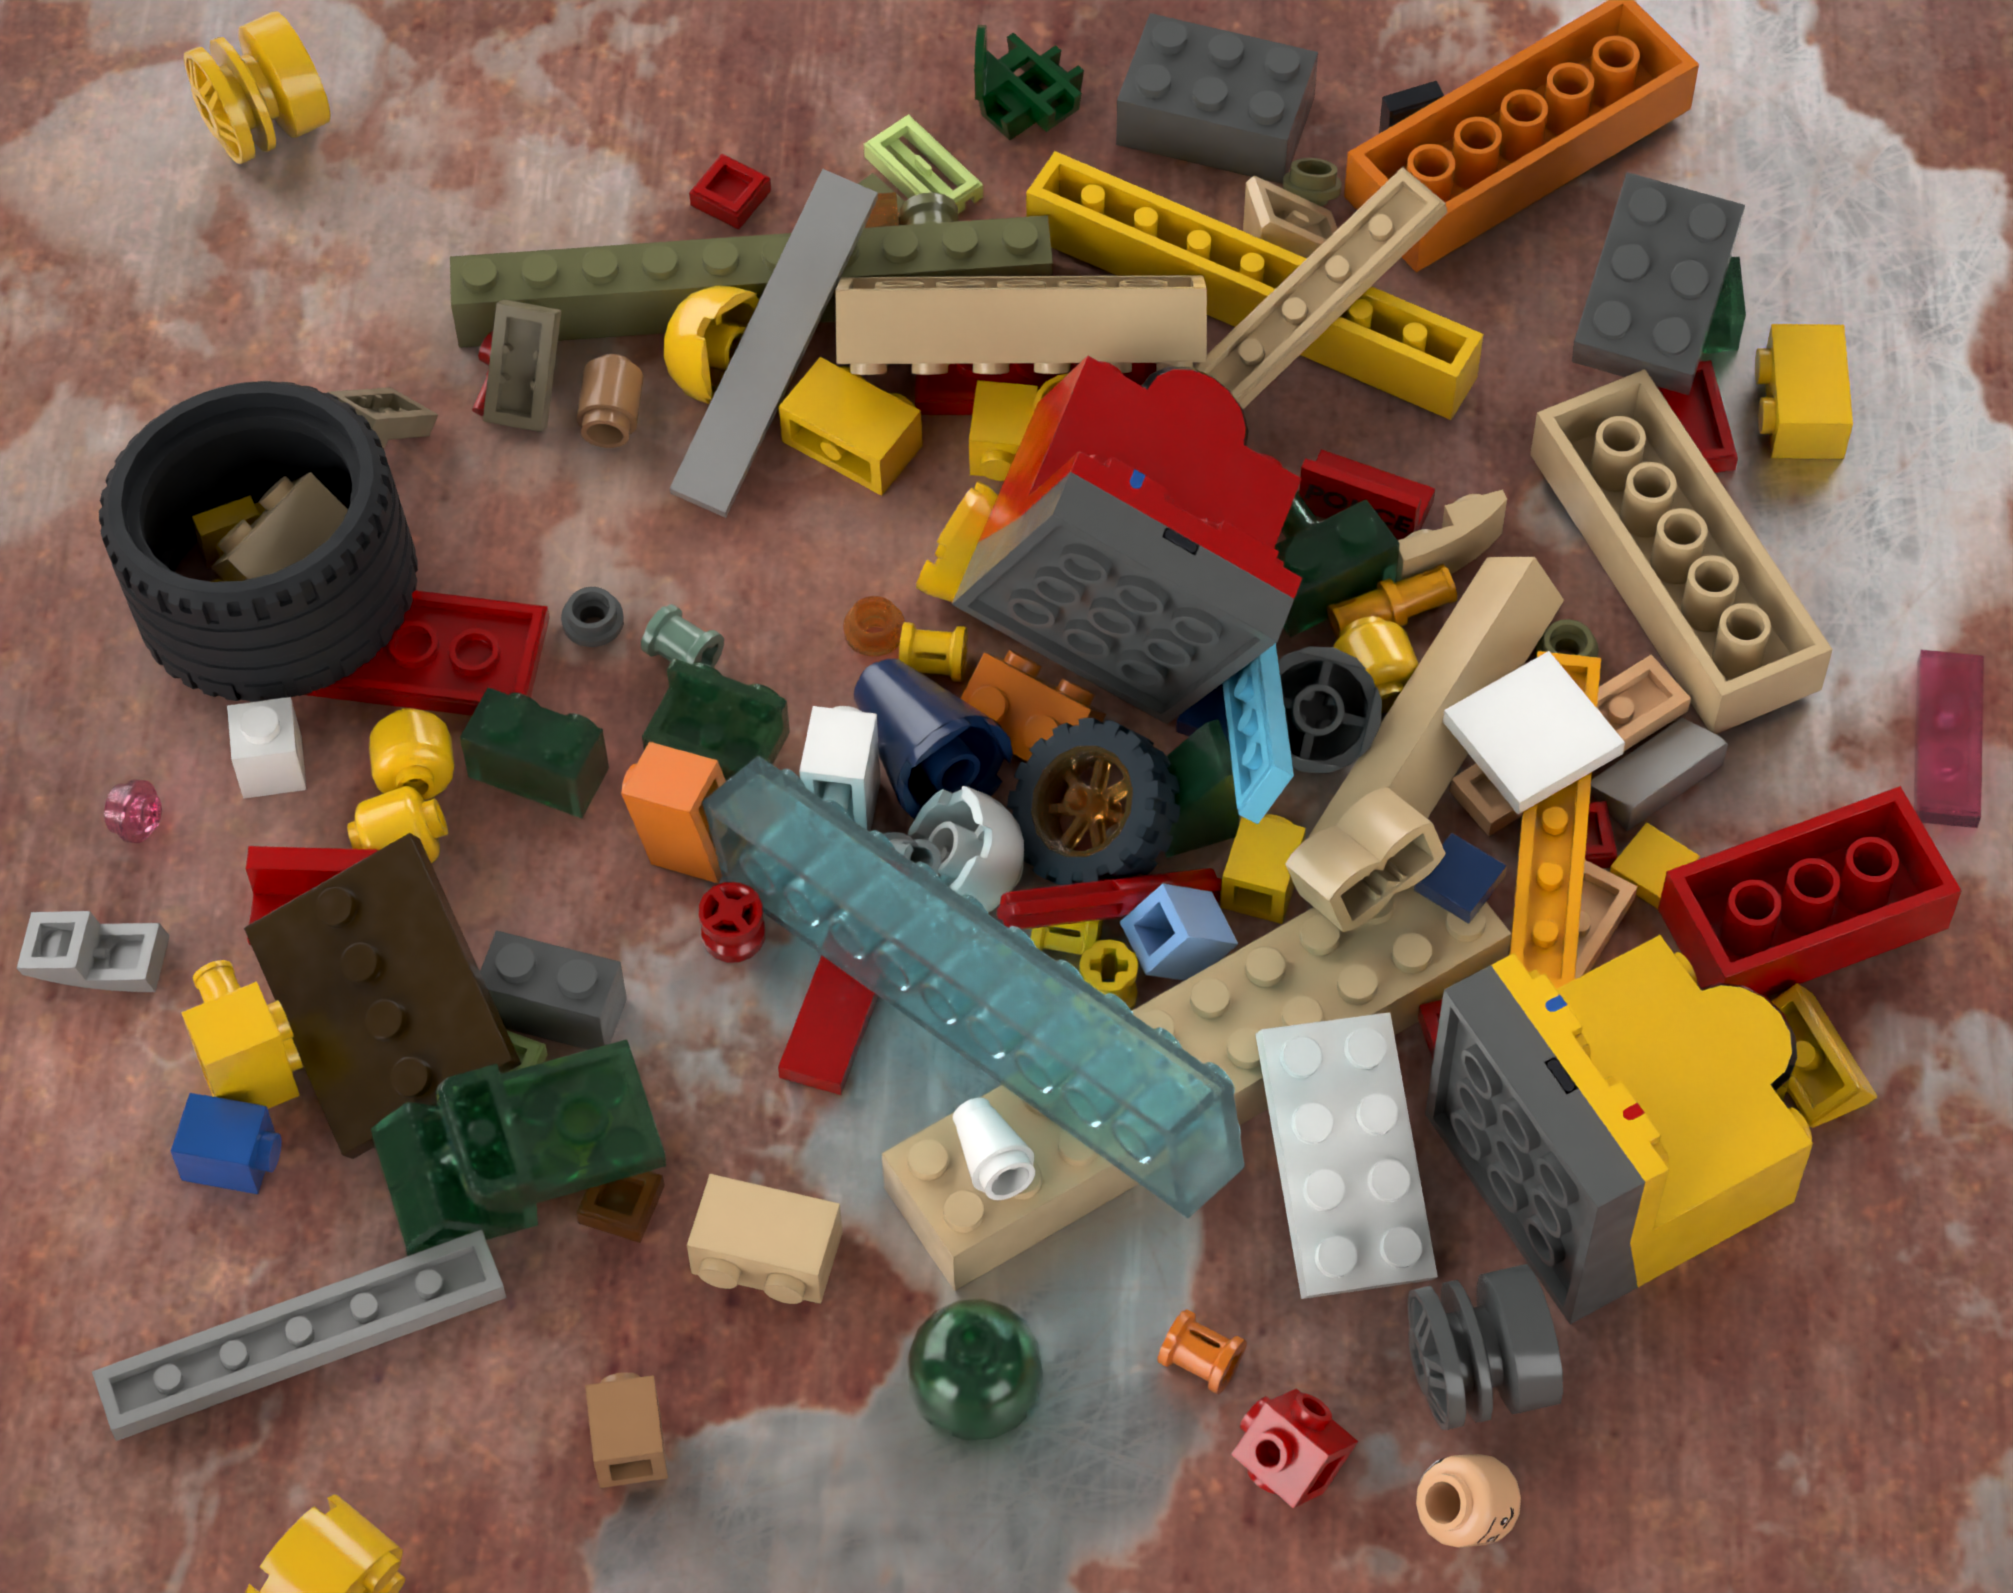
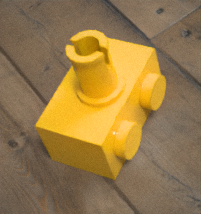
[181,960,303,1109]

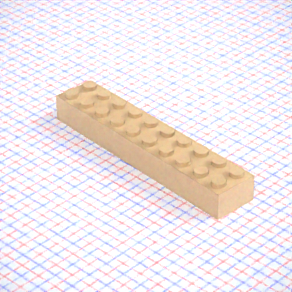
[882,886,1511,1291]

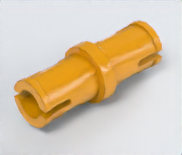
[1327,564,1457,640]

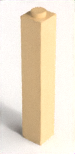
[1308,557,1564,837]

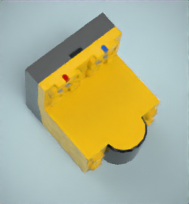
[1425,935,1813,1324]

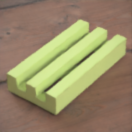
[864,114,983,214]

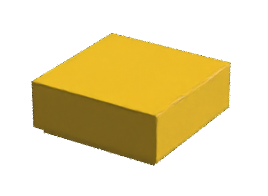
[1610,822,1700,909]

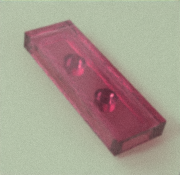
[1913,650,1984,828]

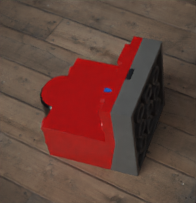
[952,355,1302,724]

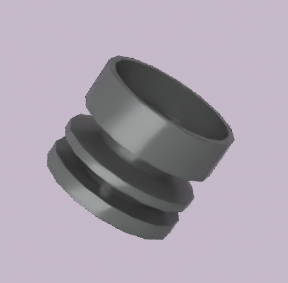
[1407,1264,1563,1430]

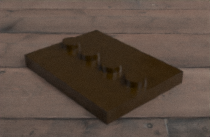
[244,833,522,1159]

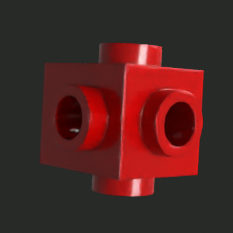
[1231,1388,1359,1508]

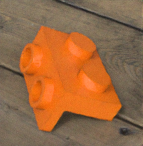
[960,650,1106,762]

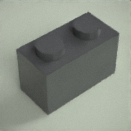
[480,930,627,1054]

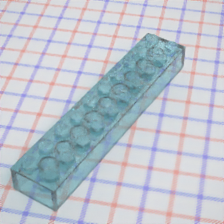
[702,755,1245,1219]

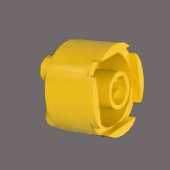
[245,1494,406,1593]

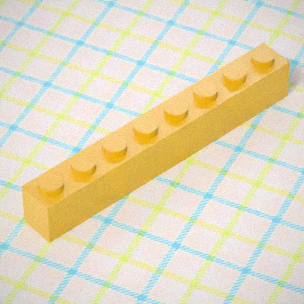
[1026,151,1484,420]

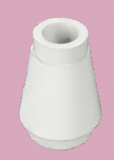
[953,1097,1035,1200]

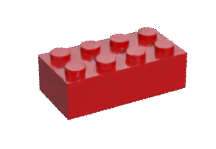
[1658,786,1962,997]

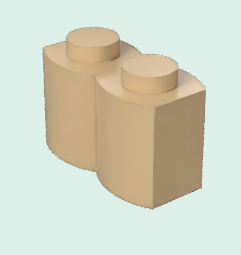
[1285,787,1446,932]

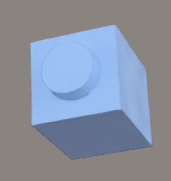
[1120,883,1238,980]

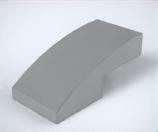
[16,911,169,992]

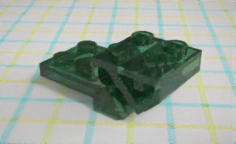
[371,1039,666,1256]

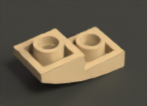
[1391,489,1507,583]

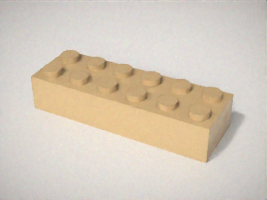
[836,275,1207,375]
[1530,369,1833,734]

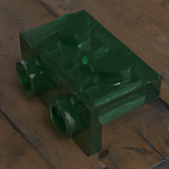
[642,659,790,792]

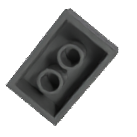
[1116,13,1318,184]
[1572,172,1745,395]

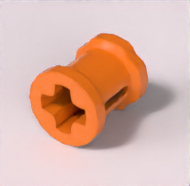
[1157,1309,1247,1395]

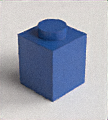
[170,1093,282,1194]

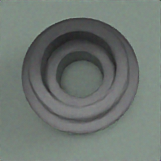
[561,587,624,647]

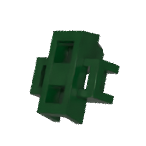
[974,25,1084,140]

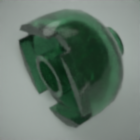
[907,1298,1043,1441]

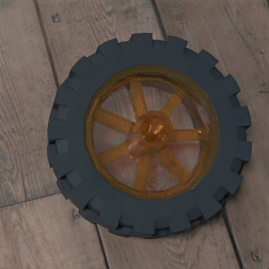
[1007,718,1180,885]

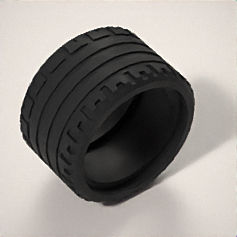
[99,381,418,702]

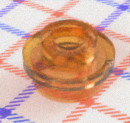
[843,596,905,657]

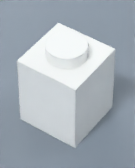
[227,697,307,799]

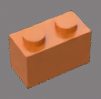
[621,742,746,884]

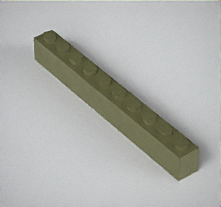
[450,215,1053,348]

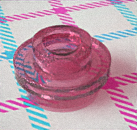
[104,779,162,843]

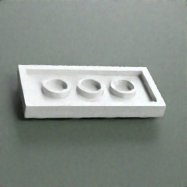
[1255,1012,1438,1299]

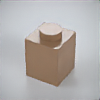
[585,1373,668,1488]

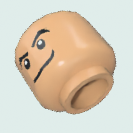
[1416,1454,1521,1548]

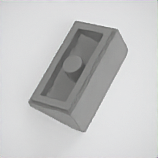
[1590,718,1728,831]

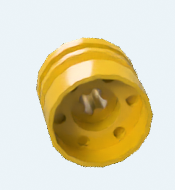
[184,11,331,164]

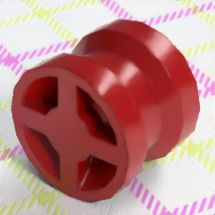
[698,882,765,963]

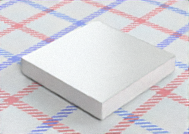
[1443,651,1625,814]

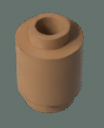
[577,354,644,448]

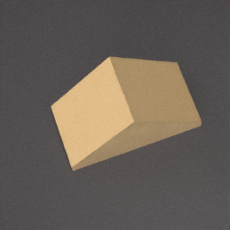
[1243,176,1338,258]

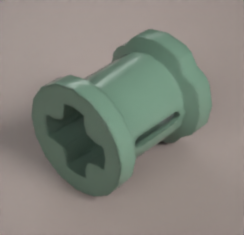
[641,604,724,683]

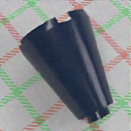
[854,659,1013,820]

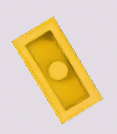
[1769,983,1878,1128]

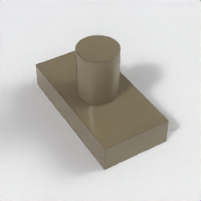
[483,299,561,432]
[328,387,438,450]

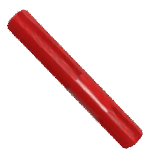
[997,868,1222,931]

